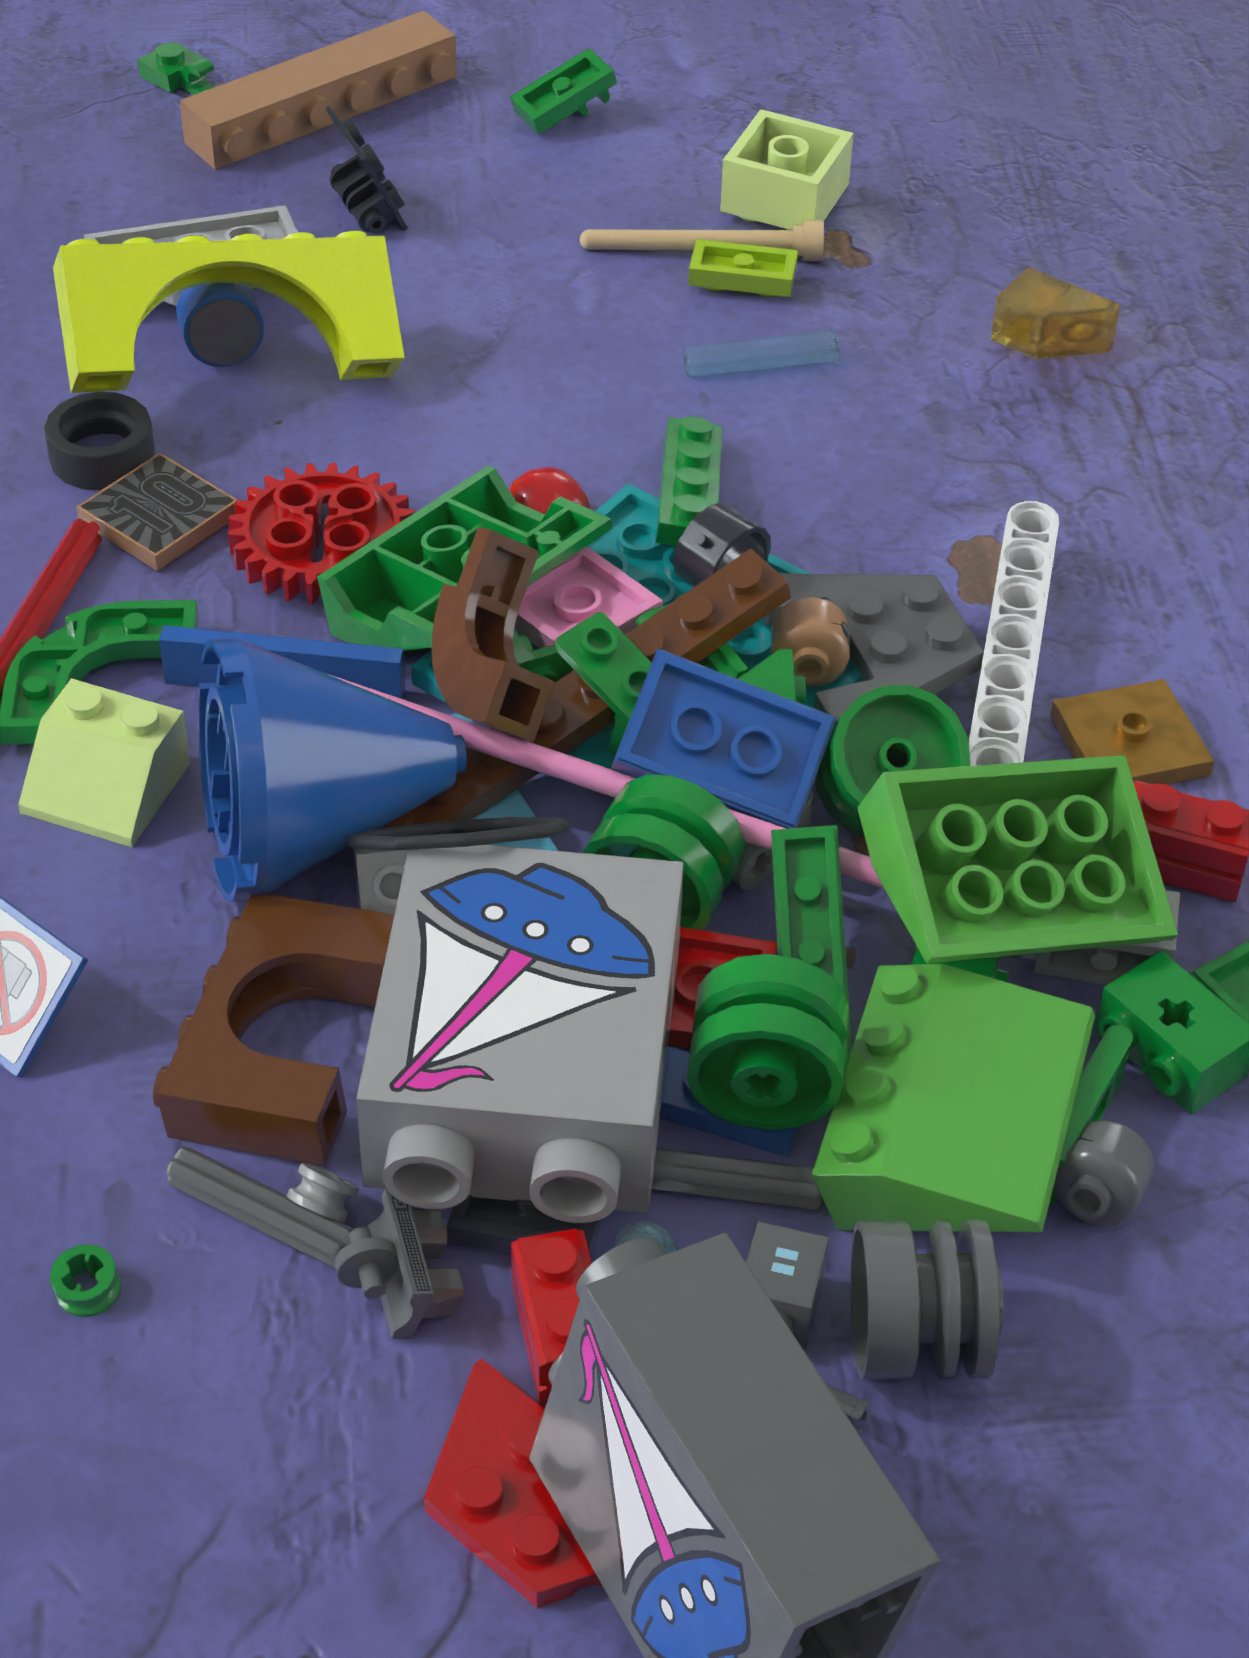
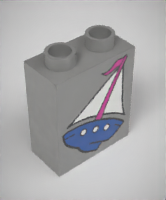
[356,845,684,1223]

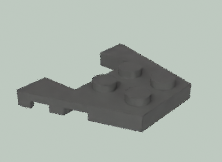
[763,573,984,721]

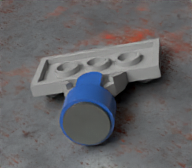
[83,205,298,367]

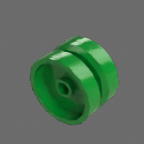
[815,685,971,837]
[582,774,745,930]
[686,954,849,1130]

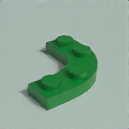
[0,600,199,745]

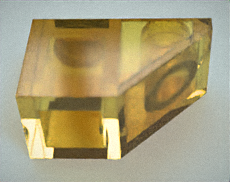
[991,267,1120,359]

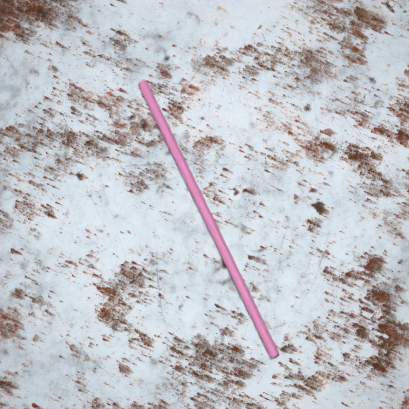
[325,673,884,889]

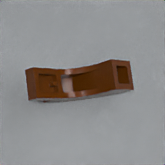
[432,528,555,742]

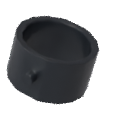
[673,503,771,588]

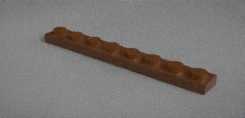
[382,548,791,834]

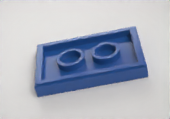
[611,648,837,829]

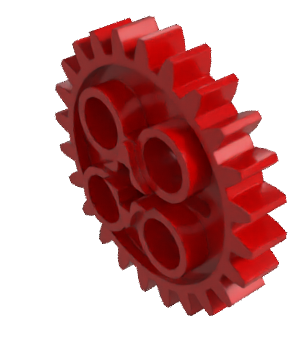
[228,462,415,605]

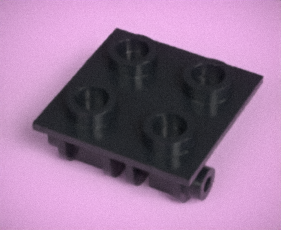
[325,106,408,234]

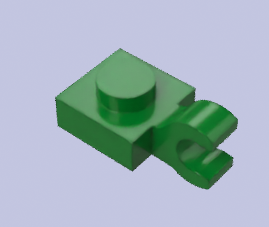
[137,42,216,96]

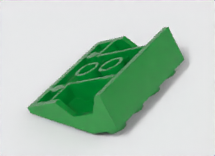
[317,465,612,651]

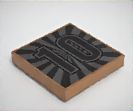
[76,453,238,572]

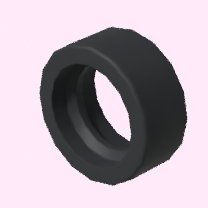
[44,392,155,490]

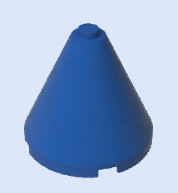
[198,638,467,902]

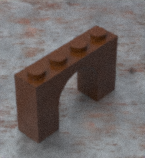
[153,893,394,1166]

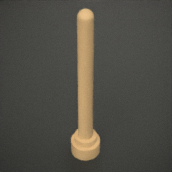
[580,220,824,261]

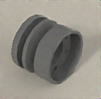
[850,1219,1003,1380]

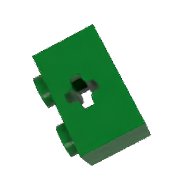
[1095,950,1249,1115]

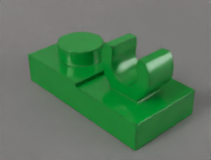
[510,48,617,134]

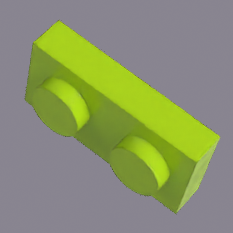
[688,239,798,297]

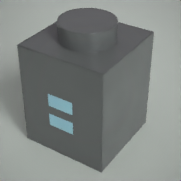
[746,1221,829,1350]

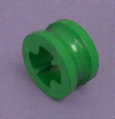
[50,1244,121,1317]

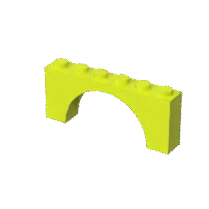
[53,231,405,393]

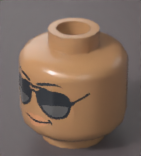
[771,597,850,688]

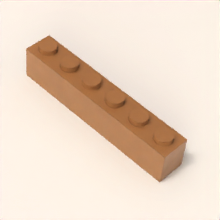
[180,11,457,169]

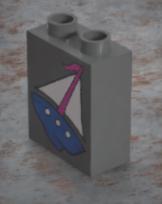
[529,1232,941,1658]

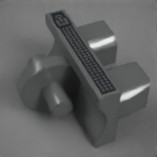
[335,1188,464,1339]

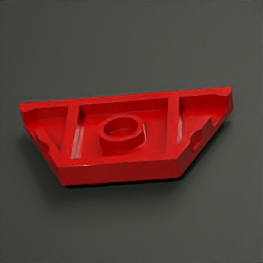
[424,1358,602,1608]

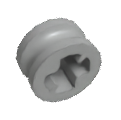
[286,1162,360,1222]

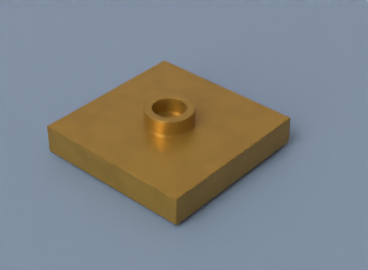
[1050,679,1214,785]

